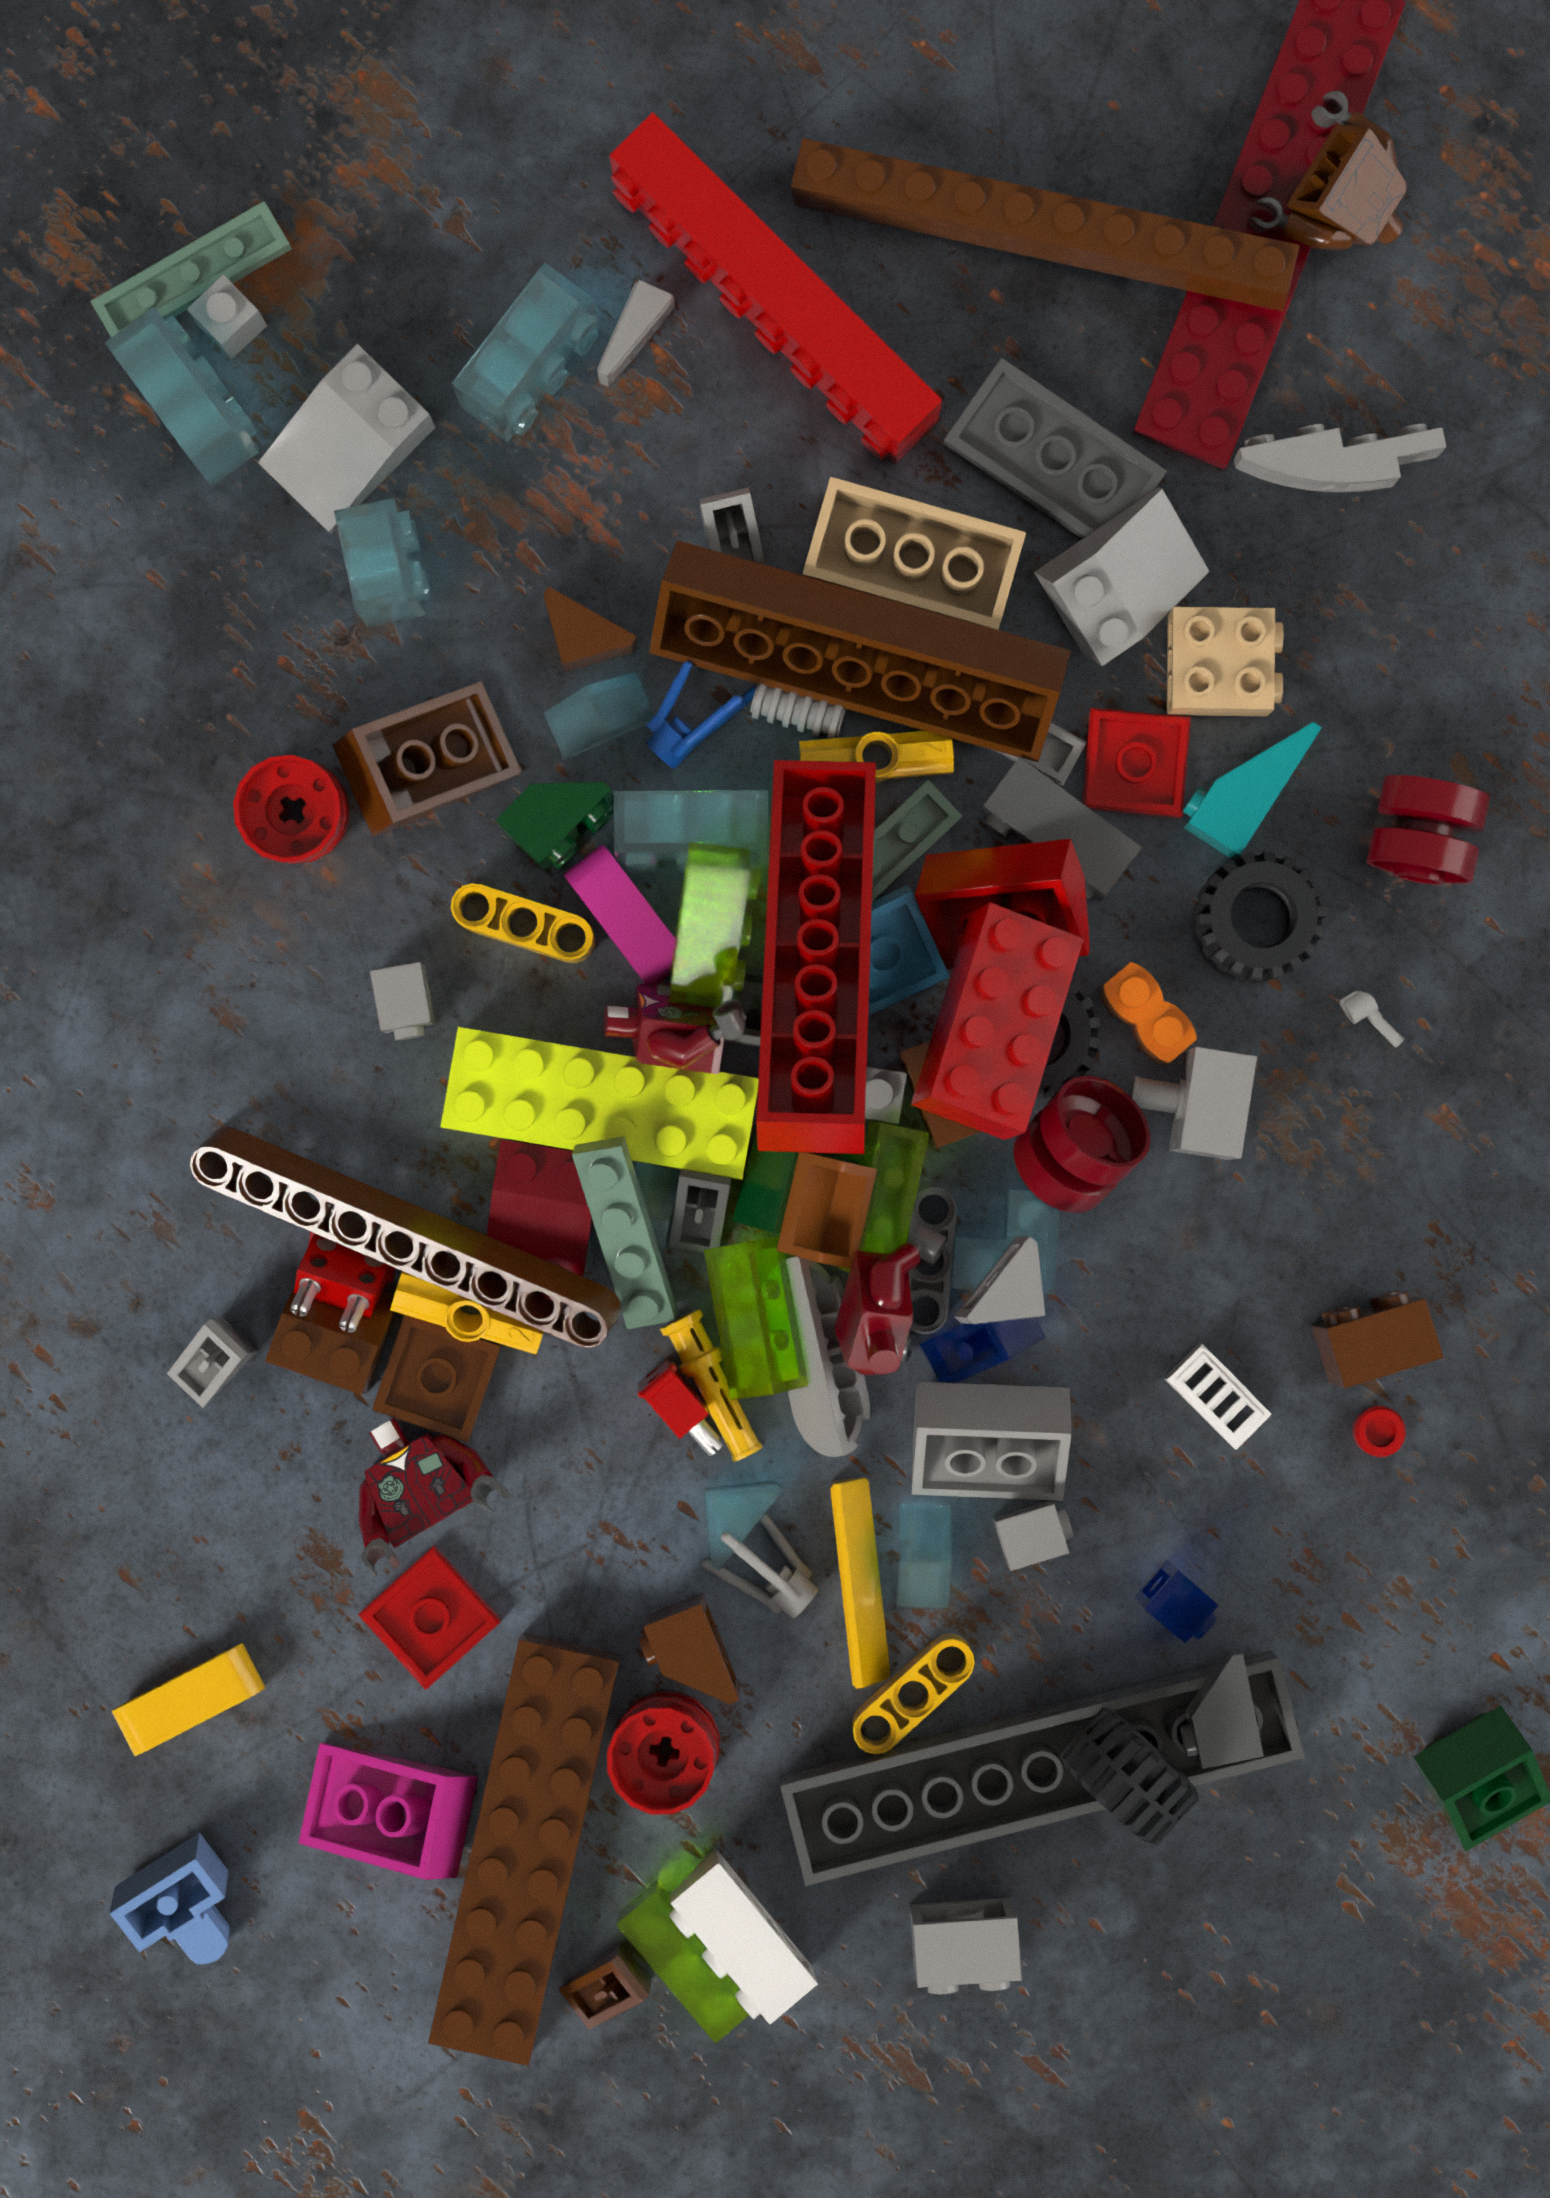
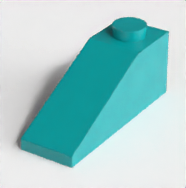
[1183,722,1322,860]

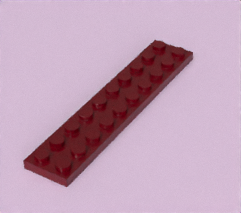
[1132,0,1406,469]

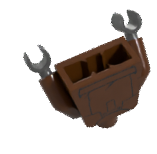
[1248,91,1407,250]

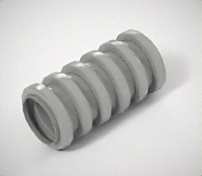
[750,684,847,739]

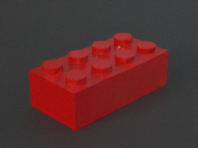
[911,902,1084,1140]

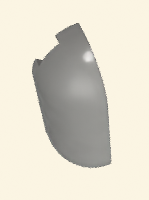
[769,1256,870,1457]

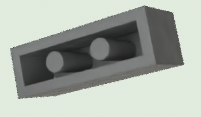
[981,757,1142,901]

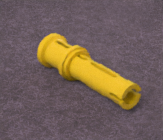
[660,1309,763,1462]

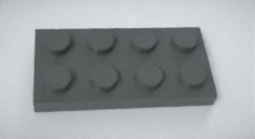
[943,357,1167,539]

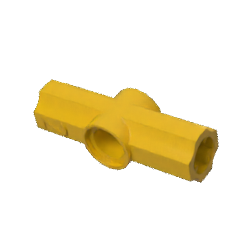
[799,731,954,783]
[390,1271,544,1354]

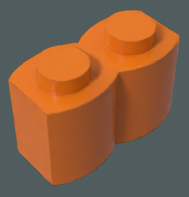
[1098,962,1197,1065]

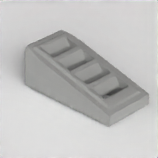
[597,280,675,387]

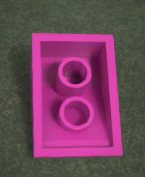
[298,1743,478,1880]

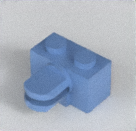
[109,1832,230,1964]

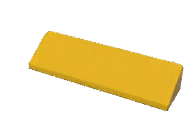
[830,1477,890,1689]

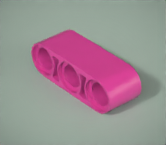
[563,844,690,983]

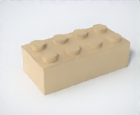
[802,477,1026,630]

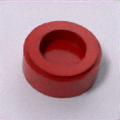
[1352,1405,1406,1457]

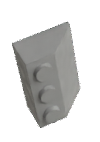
[912,1382,1072,1501]

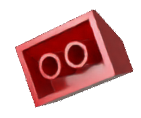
[915,839,1090,969]

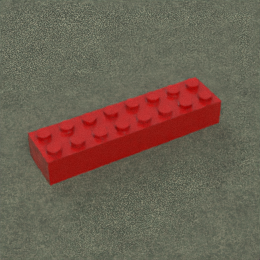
[609,112,942,465]
[756,760,876,1154]

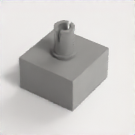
[1130,1047,1257,1160]

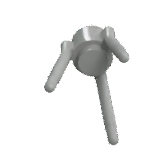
[702,1513,819,1619]

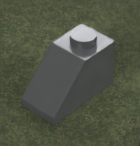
[1180,1647,1264,1769]

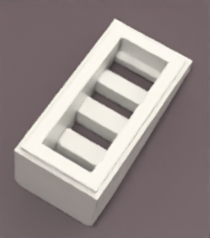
[1164,1343,1271,1450]

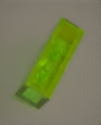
[669,842,759,1007]
[838,1121,930,1273]
[704,1236,808,1400]
[616,1880,749,2044]

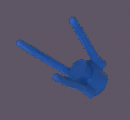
[646,661,757,769]

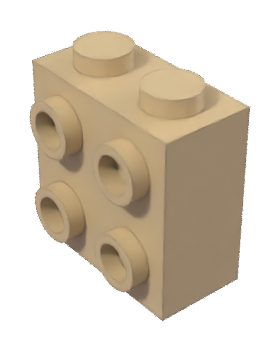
[1167,607,1284,717]

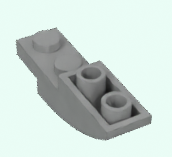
[1234,423,1446,492]

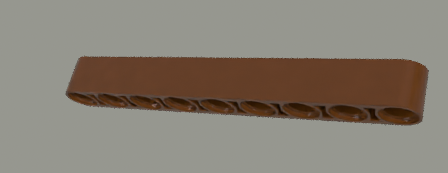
[190,1127,621,1348]

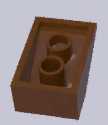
[332,681,522,837]

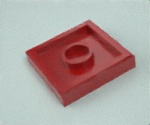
[1081,708,1191,818]
[358,1545,502,1690]

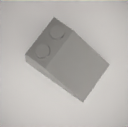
[258,344,436,534]
[1034,487,1210,666]

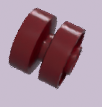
[1367,775,1490,885]
[1013,1076,1151,1213]

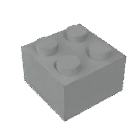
[910,1898,1022,1994]

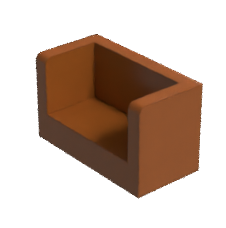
[776,1152,877,1269]

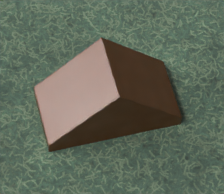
[543,586,638,672]
[558,1940,652,2030]

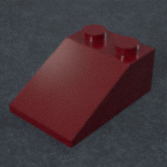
[487,1139,593,1301]

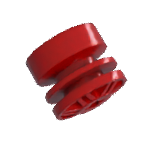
[233,755,350,864]
[607,1691,720,1815]

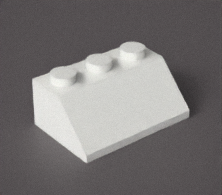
[669,1848,818,2025]

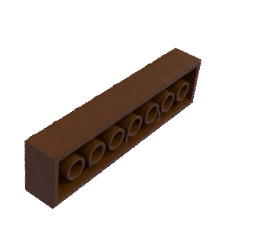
[649,540,1071,762]
[428,1632,622,2066]

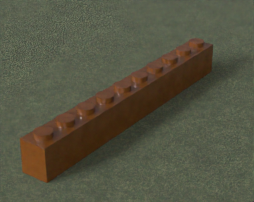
[791,138,1300,311]

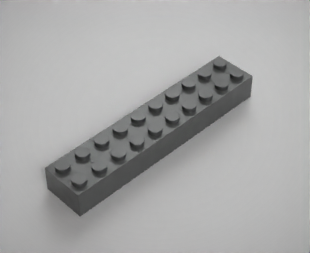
[780,1650,1305,1886]

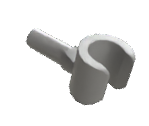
[1339,991,1404,1047]

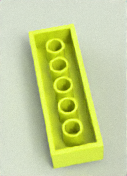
[440,1027,758,1180]

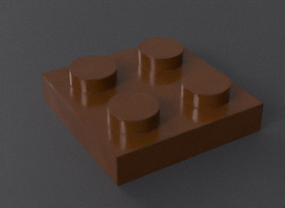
[372,1315,502,1443]

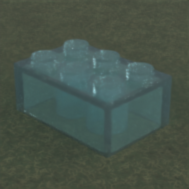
[451,262,600,443]
[105,307,260,487]
[614,790,769,872]

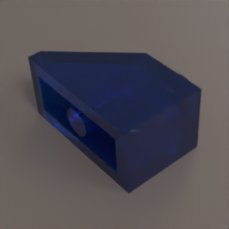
[920,1317,1046,1383]
[1134,1560,1219,1644]

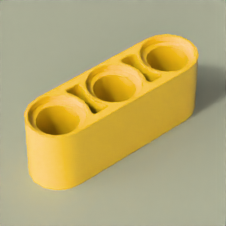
[451,883,596,963]
[852,1633,975,1755]
[112,1643,266,1756]

